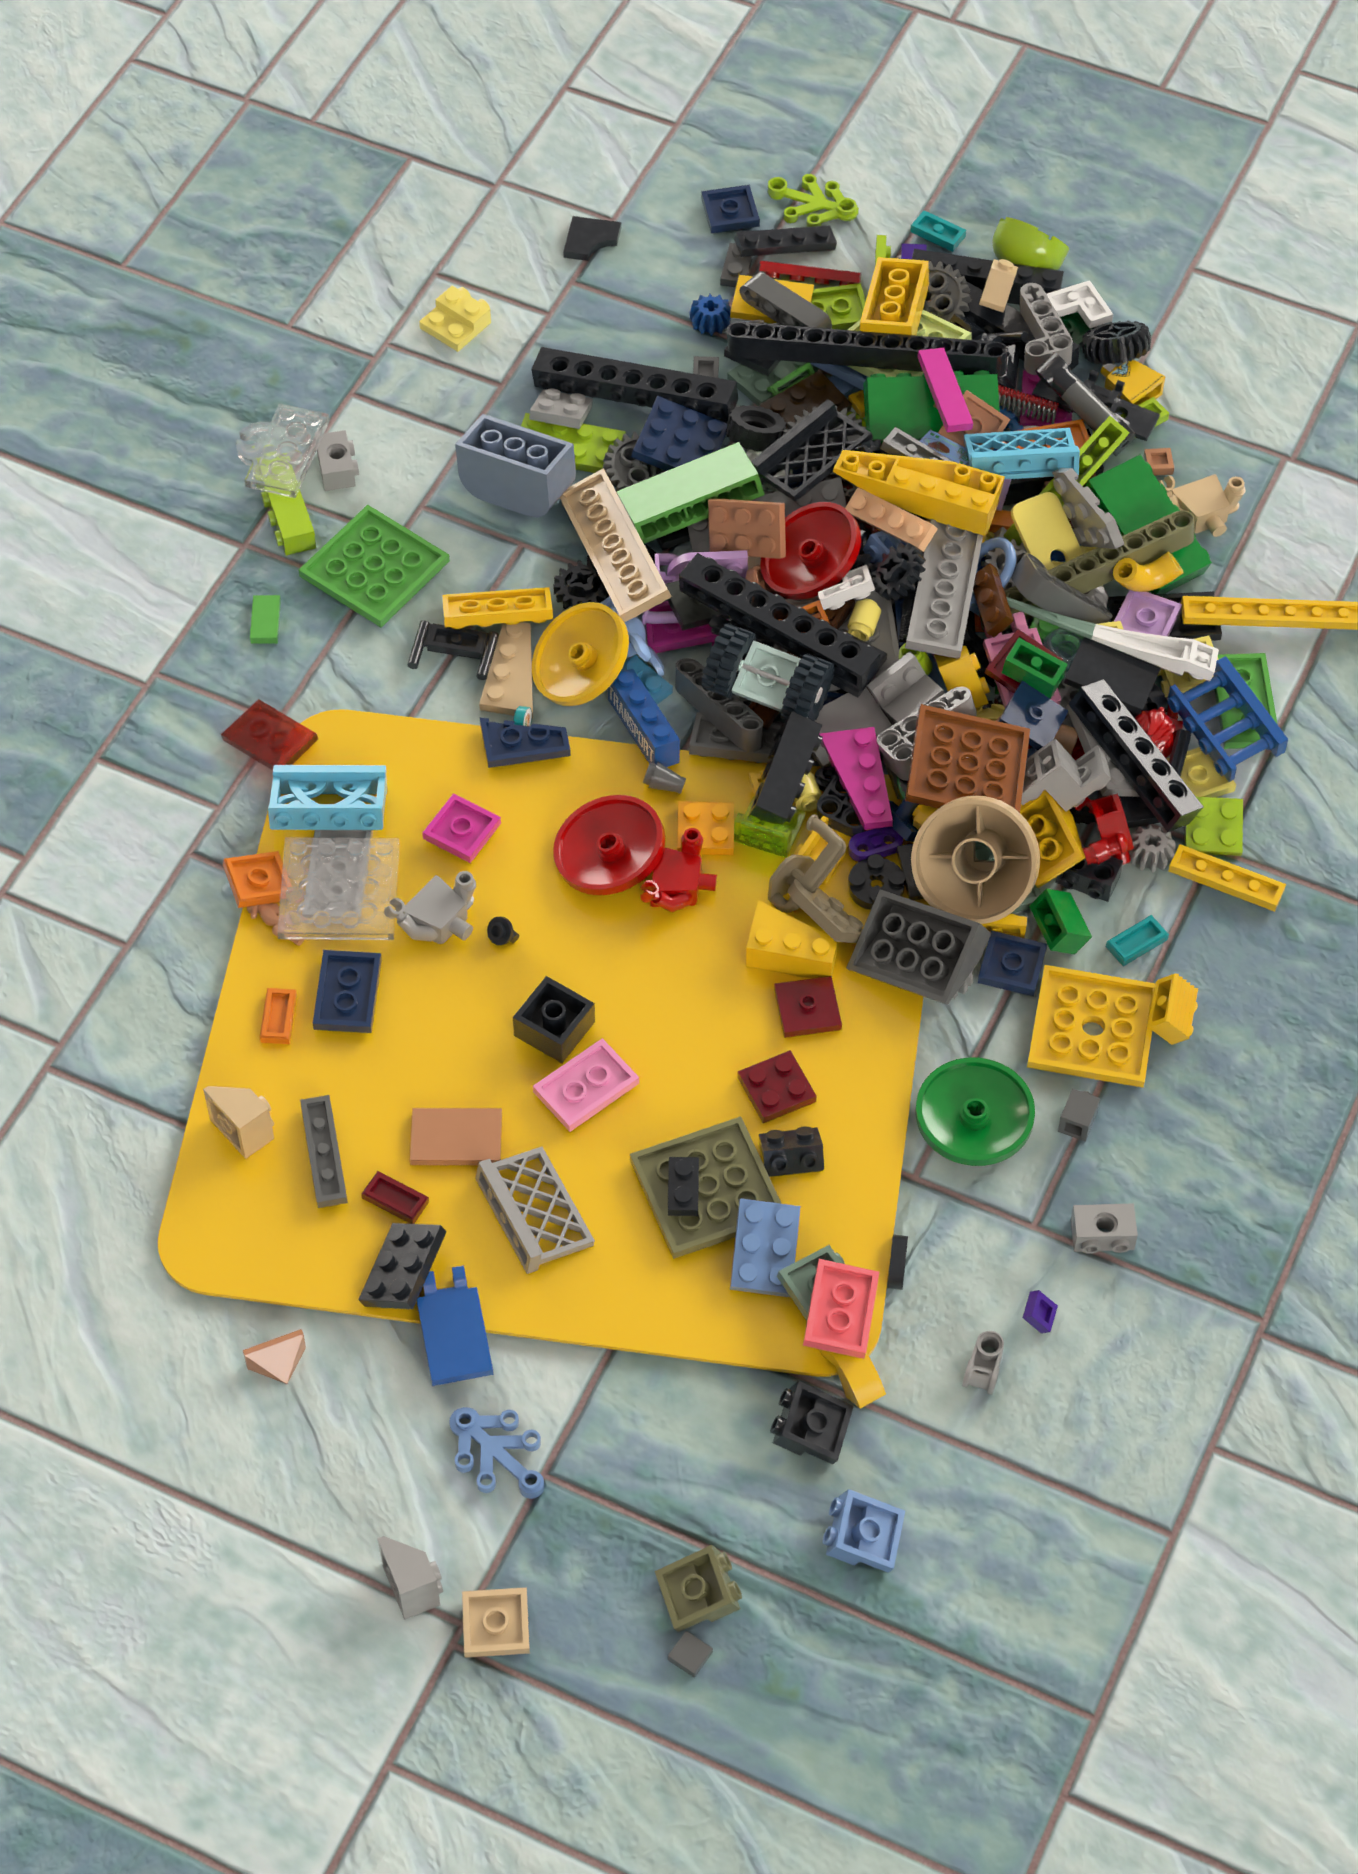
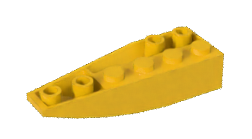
[833,450,1005,536]

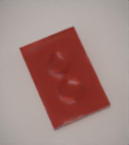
[221,699,319,770]

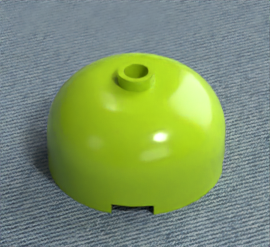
[992,217,1069,270]

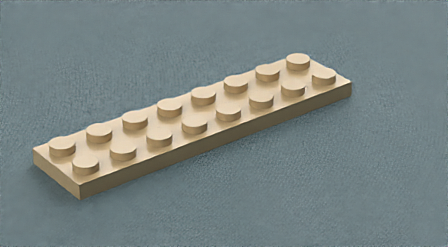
[560,468,672,623]

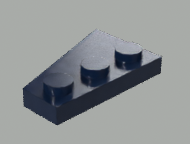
[480,717,571,768]

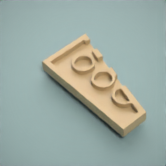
[479,622,533,719]

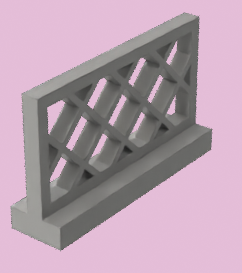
[475,1147,595,1274]

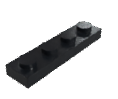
[734,225,837,257]

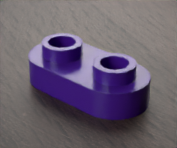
[848,827,903,862]

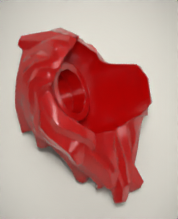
[1134,707,1176,758]

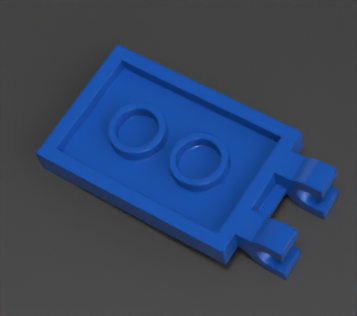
[417,1265,494,1386]

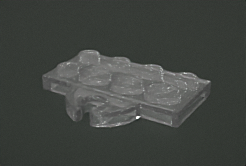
[236,403,330,498]

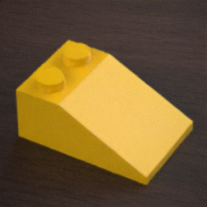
[1020,790,1085,888]

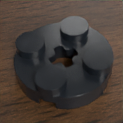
[848,854,905,910]

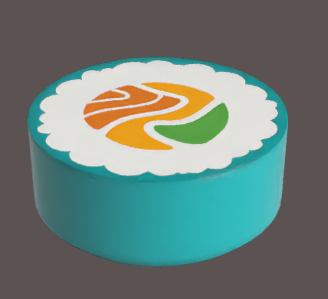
[513,706,532,726]

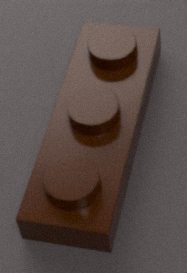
[973,563,1014,638]

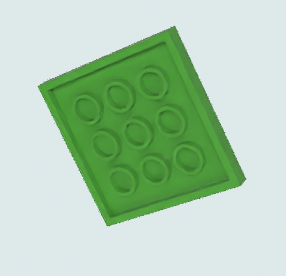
[298,505,450,628]

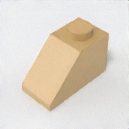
[979,259,1018,312]

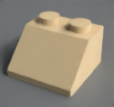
[203,1086,274,1159]

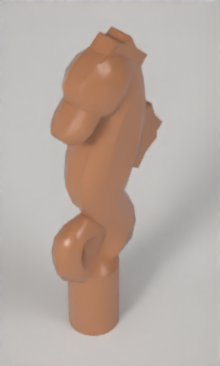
[247,903,305,946]

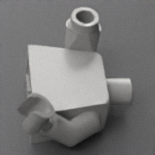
[384,871,476,944]

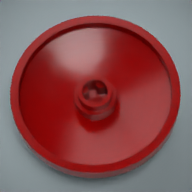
[760,502,861,600]
[553,795,665,896]

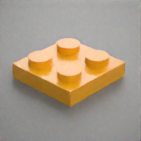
[677,801,734,855]

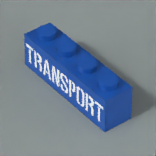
[608,668,680,767]

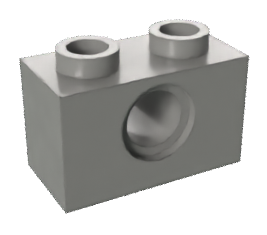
[315,430,359,491]
[1070,1203,1138,1254]

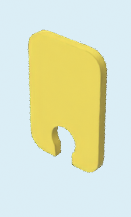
[1011,492,1083,571]

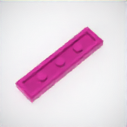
[917,348,974,432]

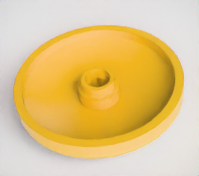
[532,602,629,706]

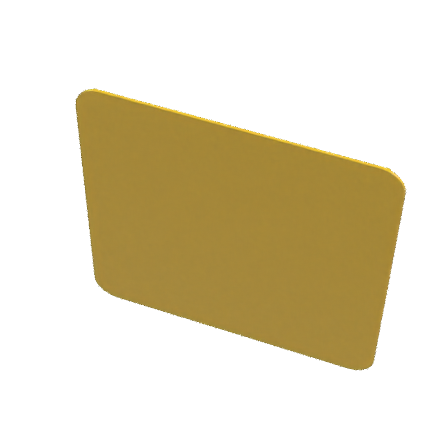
[158,709,930,1377]

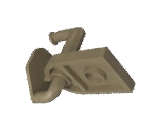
[768,814,863,943]

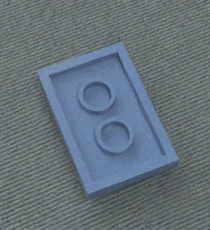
[730,1198,801,1297]

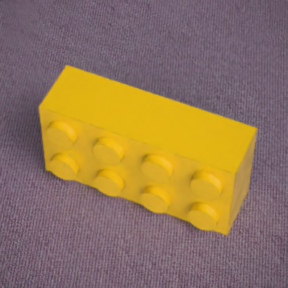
[860,257,929,336]

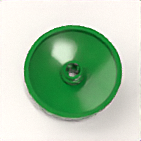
[915,1057,1035,1166]

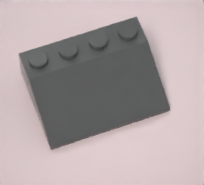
[846,889,991,1005]

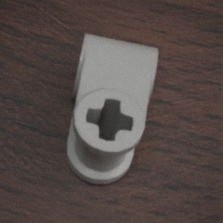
[962,1331,1004,1395]

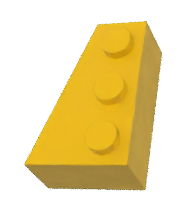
[746,900,838,978]

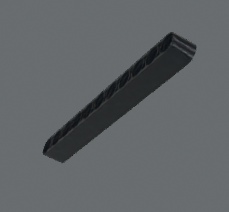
[727,322,1007,377]

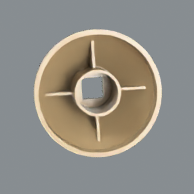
[911,796,1040,924]

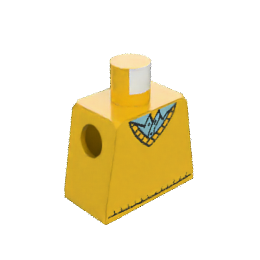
[1100,359,1165,405]

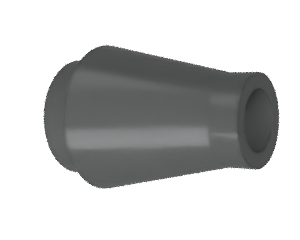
[643,762,686,794]

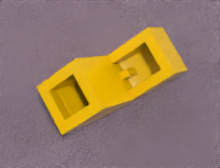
[820,1349,886,1409]

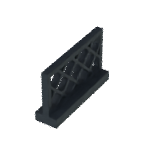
[751,400,873,502]

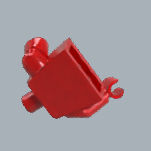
[1074,793,1134,865]
[640,828,717,912]

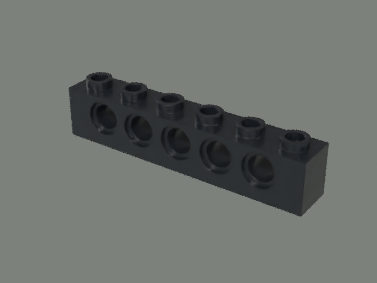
[1068,679,1203,832]

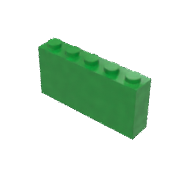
[863,371,1000,445]
[1084,454,1212,594]

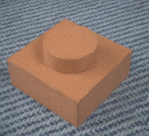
[1143,448,1174,476]

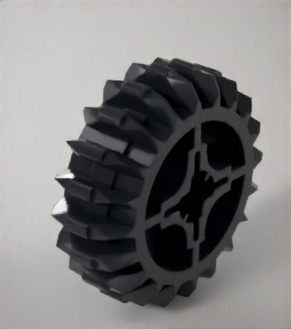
[1082,320,1151,365]

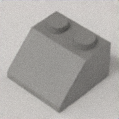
[377,1536,443,1620]

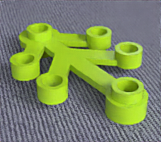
[767,174,859,227]

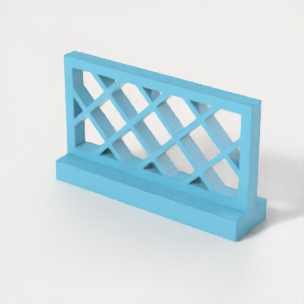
[964,428,1080,479]

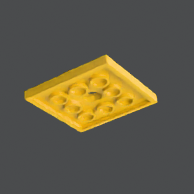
[1027,965,1157,1088]

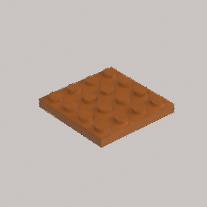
[905,704,1030,813]

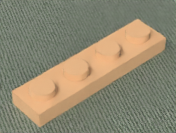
[845,487,938,552]

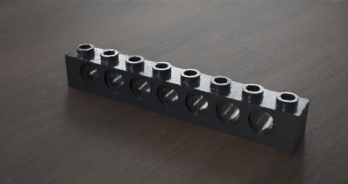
[531,347,739,421]
[679,553,880,692]

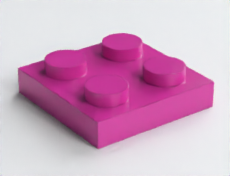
[422,793,501,863]

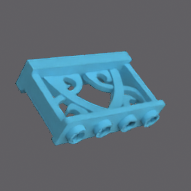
[268,765,387,830]

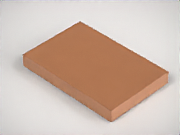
[410,1108,502,1165]

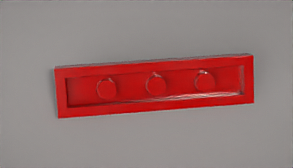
[759,261,862,286]

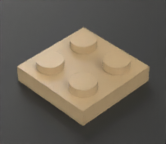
[462,1588,530,1658]

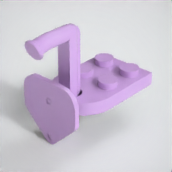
[642,550,748,625]

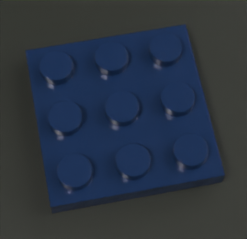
[631,396,727,471]

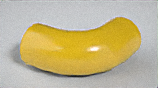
[1113,551,1184,592]

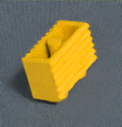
[1147,973,1198,1045]

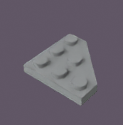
[1052,468,1124,549]

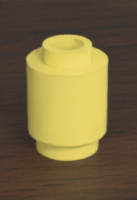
[847,599,881,642]
[794,772,822,811]

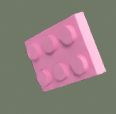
[533,1038,639,1132]

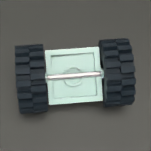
[702,623,834,721]

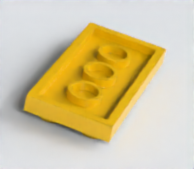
[442,587,553,629]

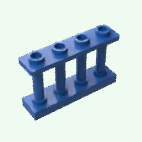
[1167,656,1288,782]

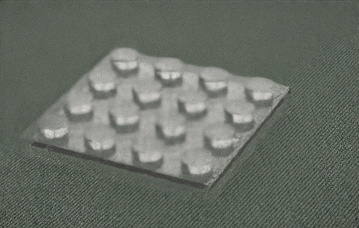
[277,837,400,940]

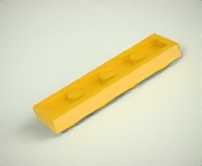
[1168,844,1286,912]

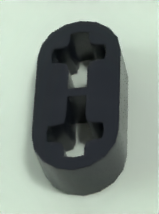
[887,1234,908,1290]

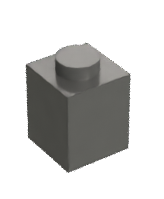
[1058,1089,1100,1142]

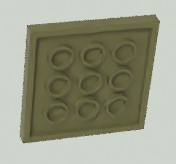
[630,1116,781,1259]

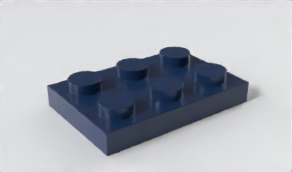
[313,950,382,1033]

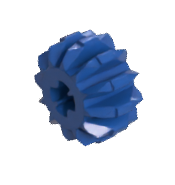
[689,293,731,336]

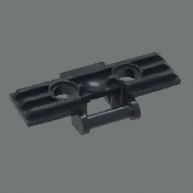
[1032,370,1160,441]

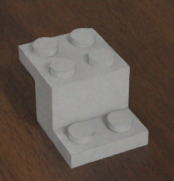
[867,651,945,725]
[1021,739,1111,811]

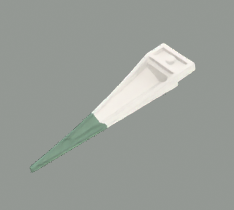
[1006,597,1219,681]

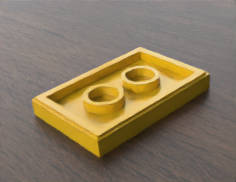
[730,275,814,323]

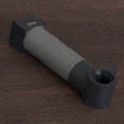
[1035,353,1135,456]

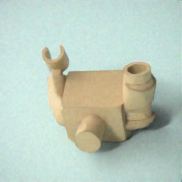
[1158,474,1246,537]

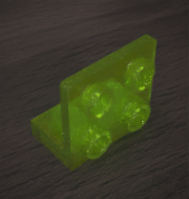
[734,796,806,858]

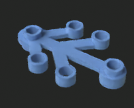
[449,1407,544,1499]

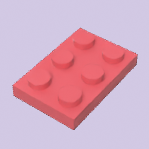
[803,1259,879,1359]

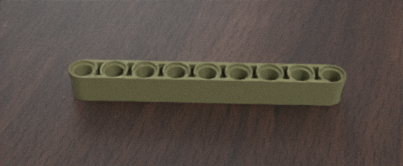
[979,510,1194,631]

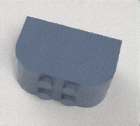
[455,414,576,518]

